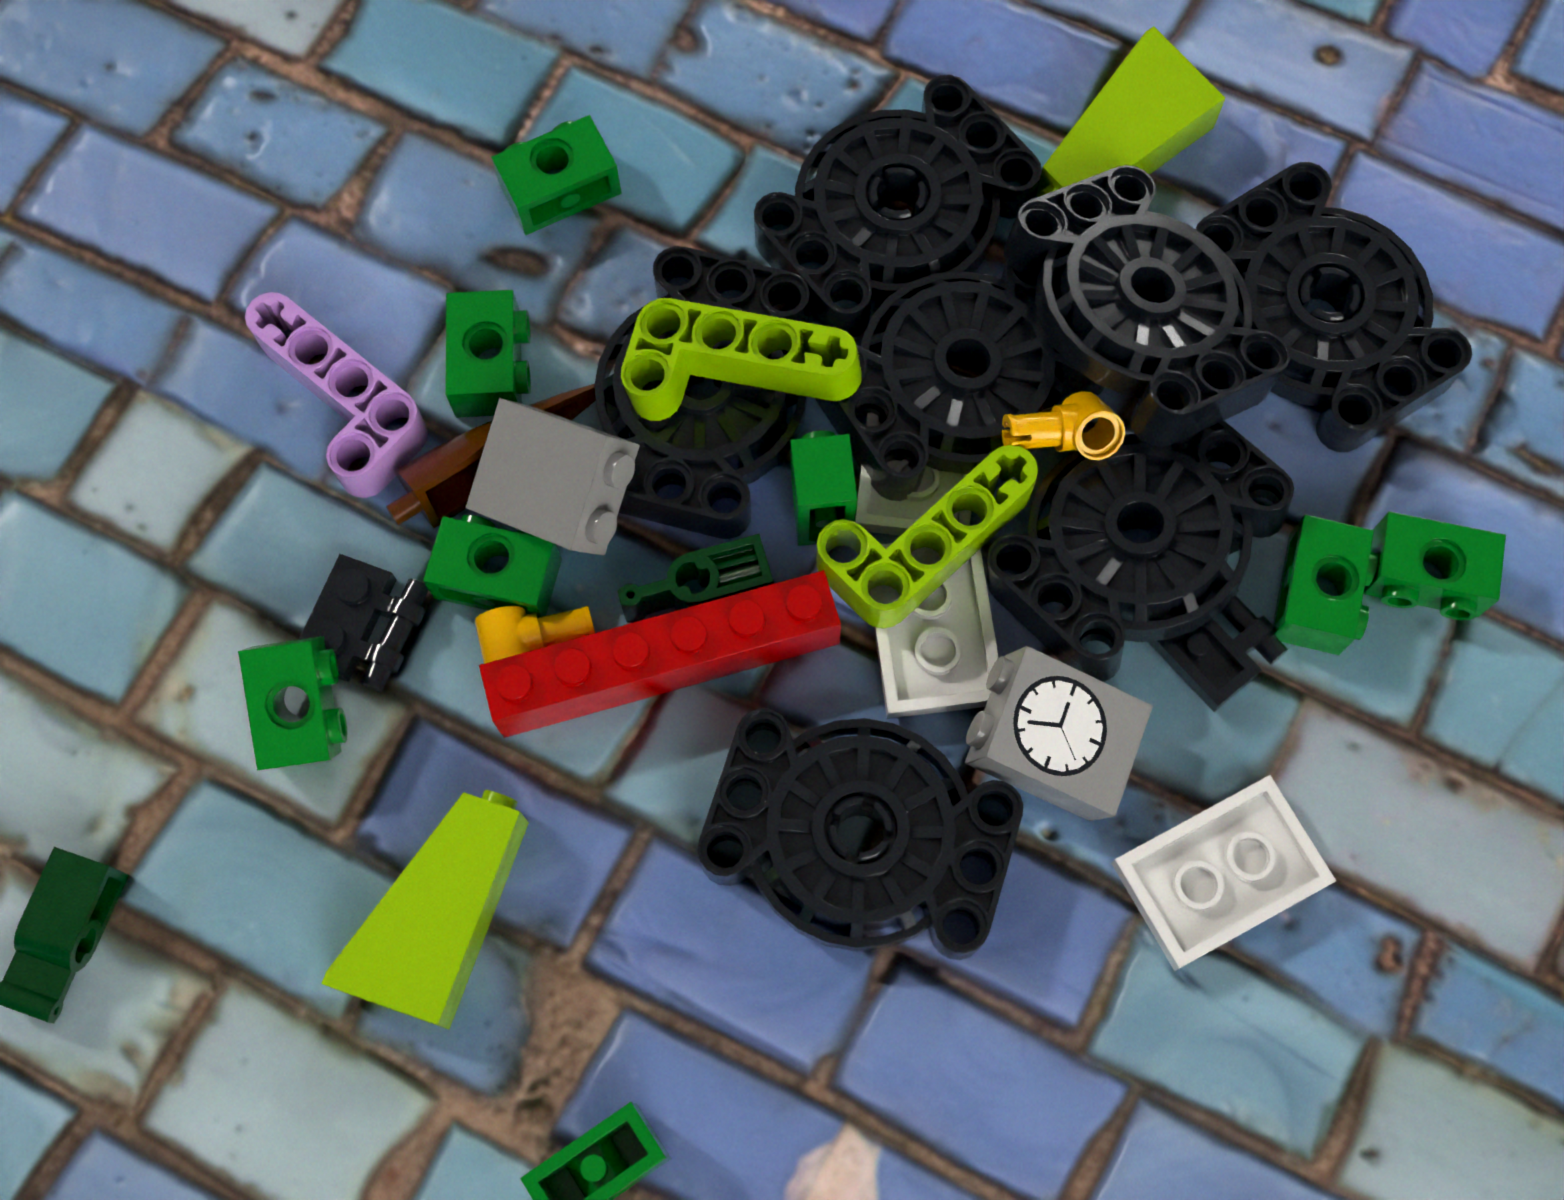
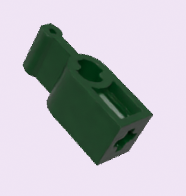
[617,534,774,623]
[0,847,129,1024]

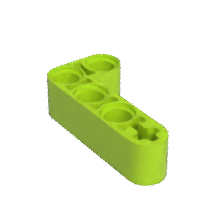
[621,298,862,421]
[817,445,1038,629]

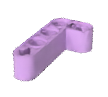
[245,292,428,498]

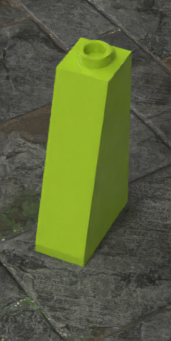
[1036,26,1225,197]
[321,790,529,1030]

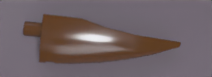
[386,383,596,528]

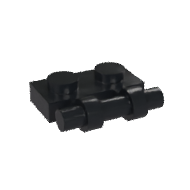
[299,554,429,693]
[1147,589,1288,712]

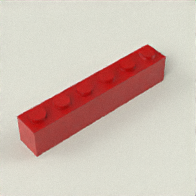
[479,570,841,738]

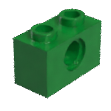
[491,115,622,236]
[445,290,531,418]
[790,430,857,546]
[1363,511,1506,620]
[1273,514,1378,656]
[423,515,562,618]
[238,636,348,771]
[520,1102,671,1200]

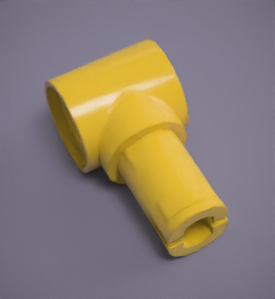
[1002,391,1125,460]
[474,606,595,664]

